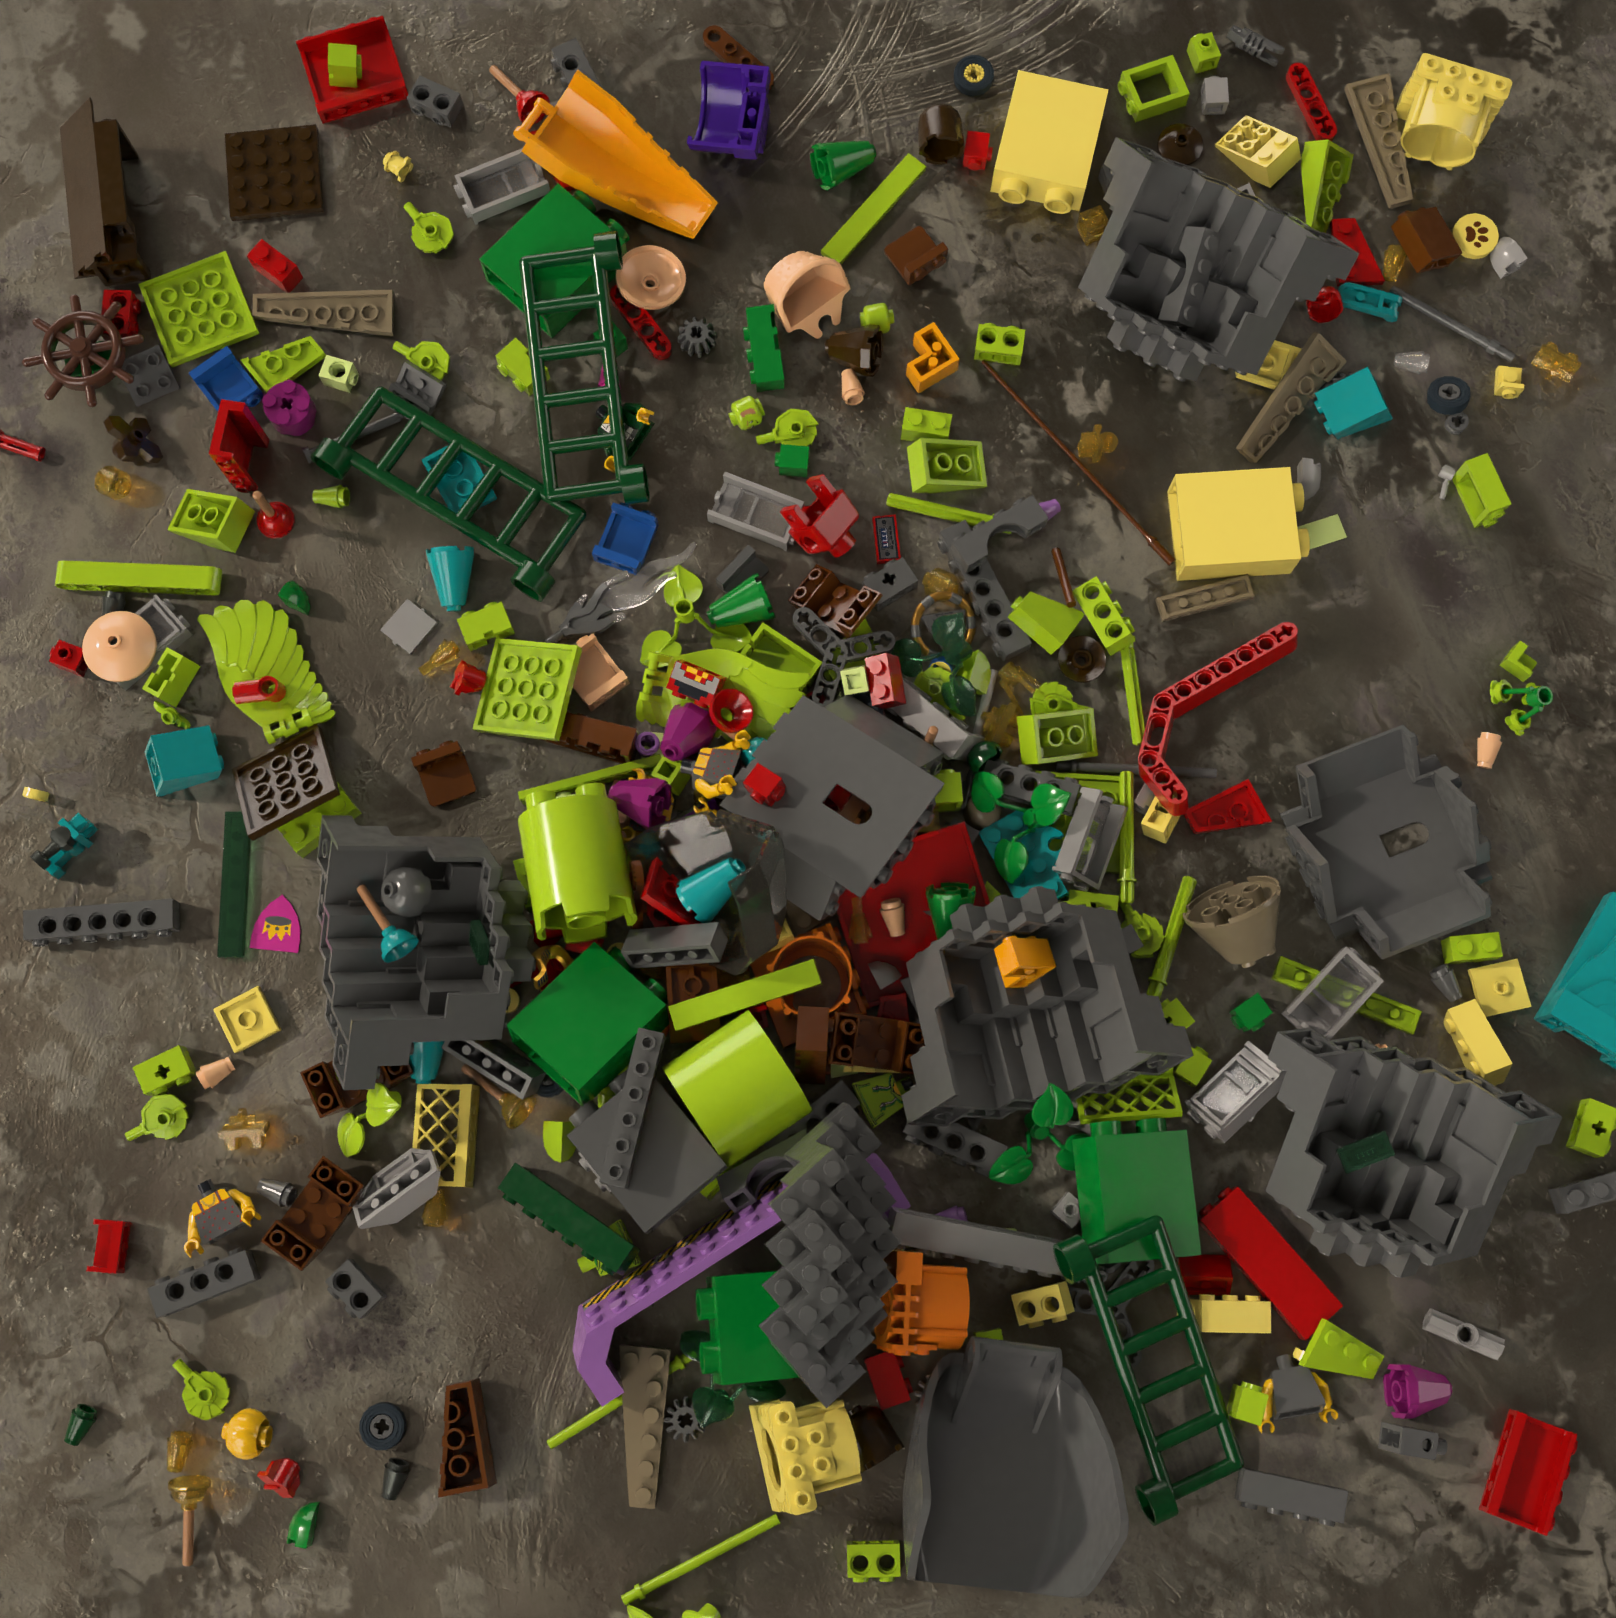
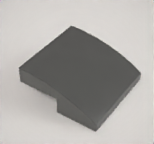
[384,361,447,420]

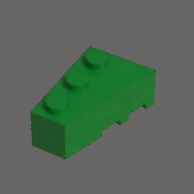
[743,304,785,392]

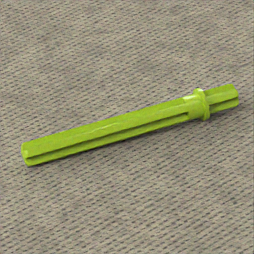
[886,493,1012,534]
[1117,617,1145,746]
[1117,771,1137,904]
[1146,876,1197,1000]

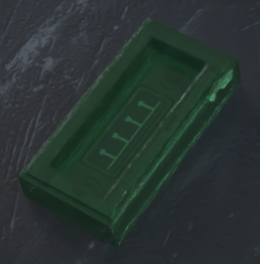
[469,920,490,966]
[1336,1130,1395,1174]

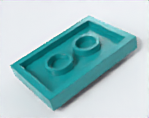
[421,445,497,513]

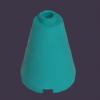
[426,546,474,612]
[676,857,746,923]
[409,1041,445,1084]

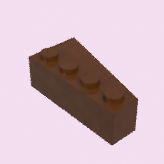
[540,711,639,764]

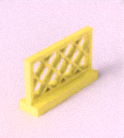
[412,1084,480,1188]

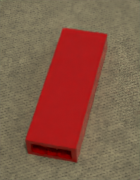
[1197,1186,1343,1340]

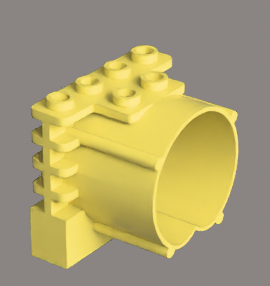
[1395,53,1512,170]
[748,1398,862,1515]

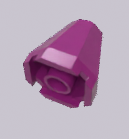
[660,702,717,761]
[608,778,672,832]
[1383,1364,1452,1419]

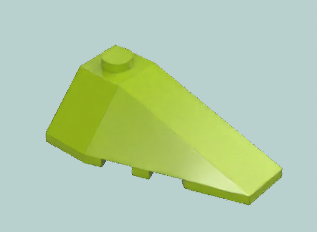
[1301,140,1354,233]

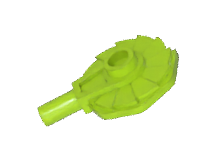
[404,202,454,253]
[393,341,450,380]
[755,409,819,446]
[913,666,966,721]
[1029,681,1094,714]
[1118,898,1165,959]
[125,1094,189,1142]
[172,1358,230,1420]

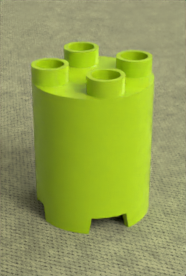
[518,783,638,944]

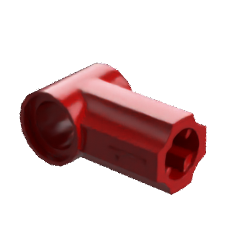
[232,676,286,704]

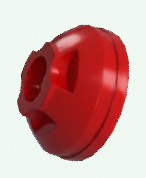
[709,689,753,733]

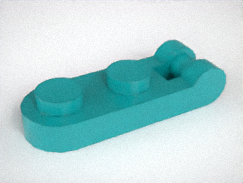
[1338,282,1403,322]

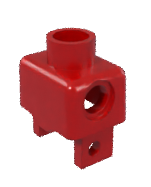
[780,474,859,558]

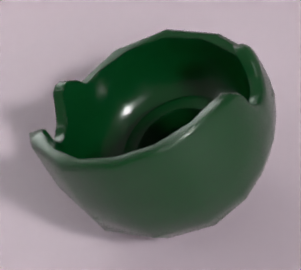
[967,741,1003,775]

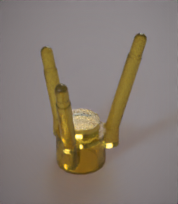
[998,661,1042,716]

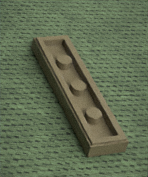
[1155,574,1255,622]

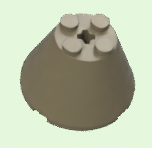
[1183,876,1281,968]

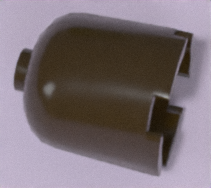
[918,104,965,165]
[847,1405,904,1474]

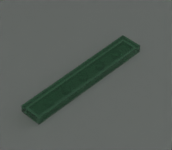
[217,812,250,958]

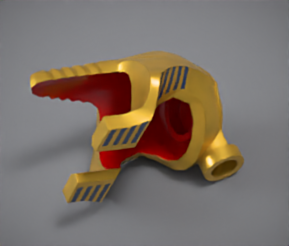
[510,945,575,992]

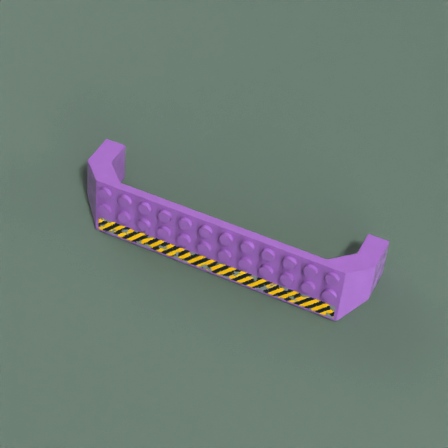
[572,1153,911,1406]

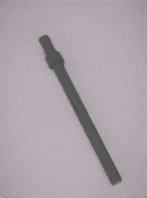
[1389,285,1516,363]

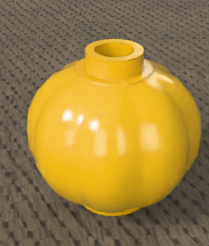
[221,1408,273,1460]

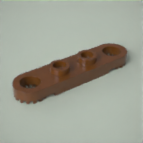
[703,25,774,90]
[629,860,647,930]

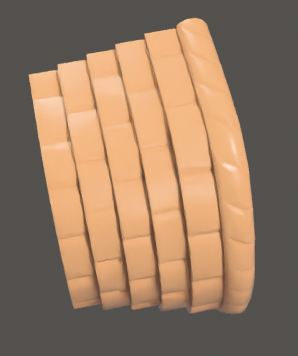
[764,251,851,339]

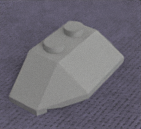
[352,1148,441,1229]

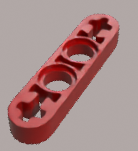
[1286,63,1337,141]
[610,285,672,360]

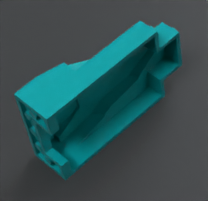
[1534,892,1616,1070]

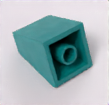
[1314,367,1393,439]
[145,725,224,797]

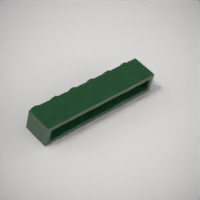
[498,1163,641,1276]

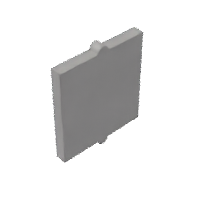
[380,599,438,655]

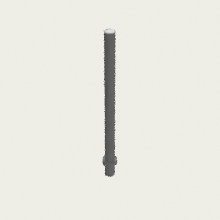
[1055,759,1217,778]

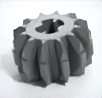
[677,316,717,358]
[664,1396,708,1443]

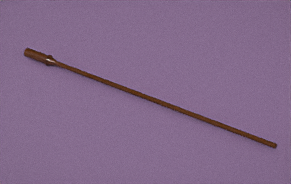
[981,360,1176,566]

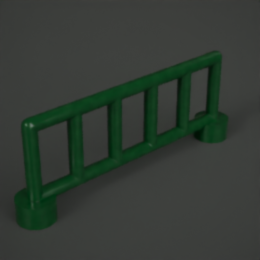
[519,231,650,505]
[310,386,586,602]
[1053,1215,1244,1526]

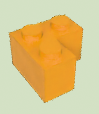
[906,322,959,394]
[994,936,1057,988]

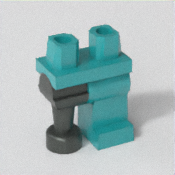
[30,812,99,879]

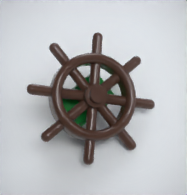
[22,294,144,407]

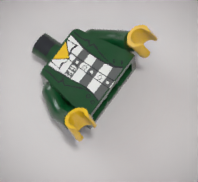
[595,402,655,474]

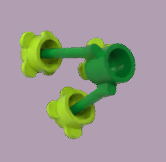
[1490,679,1553,736]

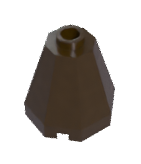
[825,324,883,377]

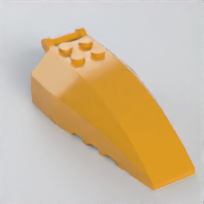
[513,70,718,239]

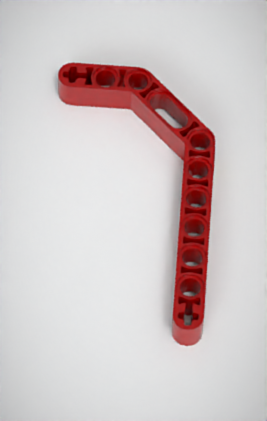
[1138,622,1298,816]

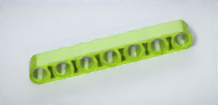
[55,561,222,596]

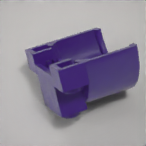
[687,61,771,160]

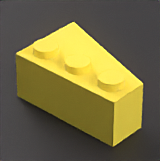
[1443,999,1513,1086]
[1177,1294,1271,1333]

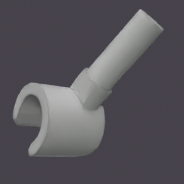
[1438,464,1455,500]

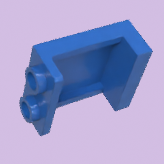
[189,346,264,412]
[592,502,659,576]

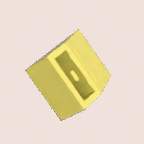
[1215,115,1301,188]

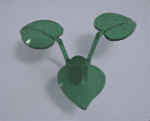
[891,612,976,717]
[680,1330,786,1428]

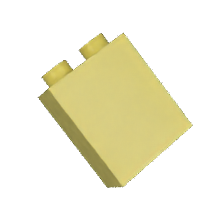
[990,70,1108,214]
[1167,467,1310,581]

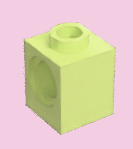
[319,355,359,393]
[840,665,870,695]

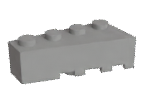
[886,678,986,761]

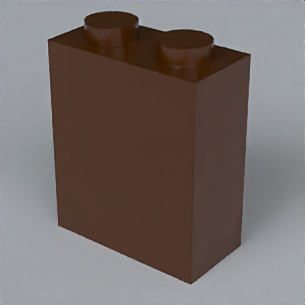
[1391,207,1462,273]

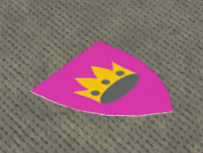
[249,894,300,953]

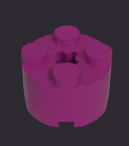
[262,380,317,436]

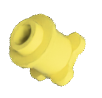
[383,151,413,182]

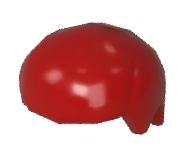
[1306,286,1343,323]

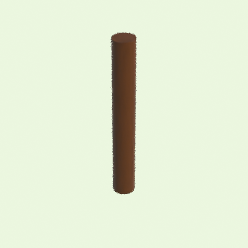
[1051,547,1076,608]

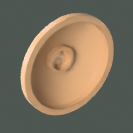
[616,245,686,310]
[82,611,157,682]

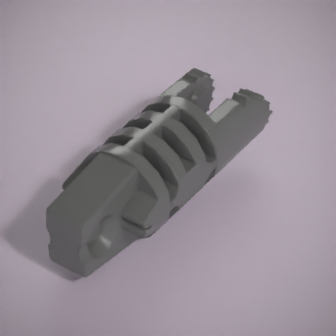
[1226,25,1285,67]

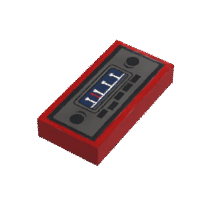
[872,514,901,564]

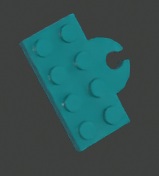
[979,811,1069,900]

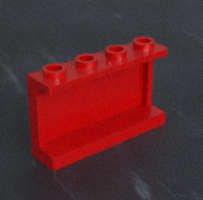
[209,399,269,493]
[1479,1409,1578,1536]

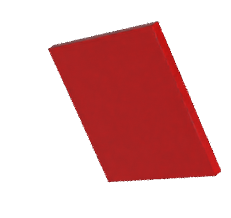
[837,821,990,1008]

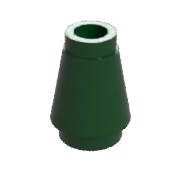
[64,1404,97,1446]

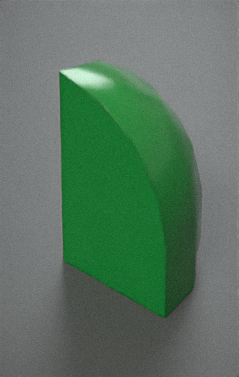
[278,580,311,616]
[286,1502,320,1549]

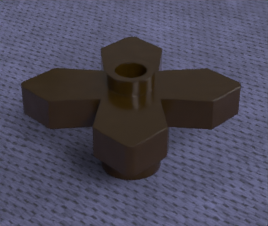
[103,416,163,463]

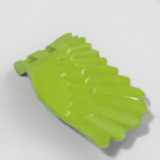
[197,600,336,745]
[636,648,810,742]

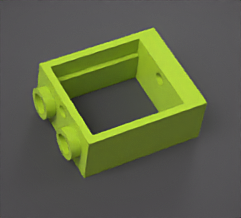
[1118,55,1190,123]
[1452,453,1511,528]

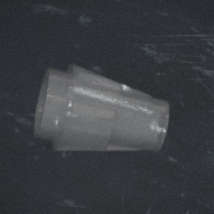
[1393,351,1430,375]

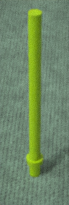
[547,1348,698,1450]
[621,1514,780,1605]

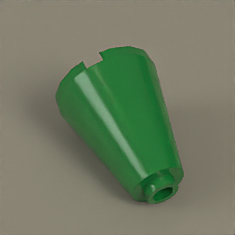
[810,140,876,190]
[706,573,776,628]
[926,882,976,940]

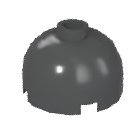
[381,866,431,917]

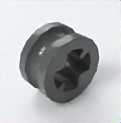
[1445,412,1469,435]

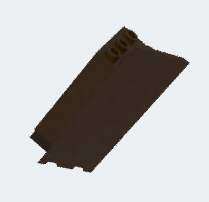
[60,97,151,286]

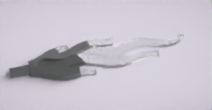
[545,542,696,643]

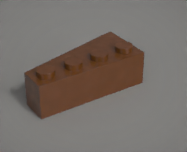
[795,1006,834,1085]
[438,1378,497,1498]

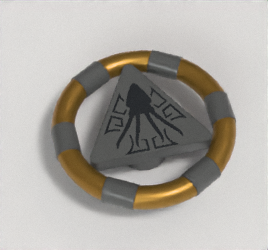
[910,591,976,660]

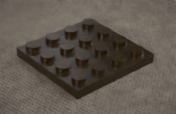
[225,124,324,221]
[232,724,340,841]

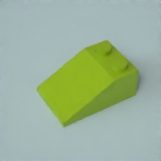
[907,438,987,494]
[167,489,255,553]
[1017,708,1098,765]

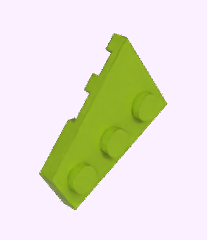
[241,336,326,393]
[1298,1318,1384,1379]

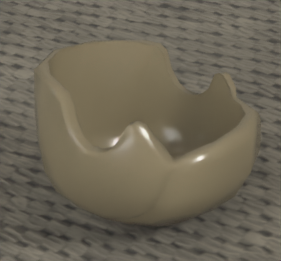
[963,797,1002,830]

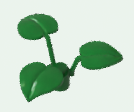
[971,772,1071,884]
[988,1083,1091,1184]

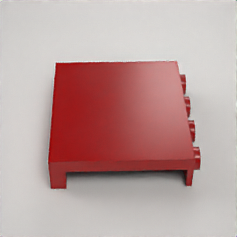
[296,16,409,124]

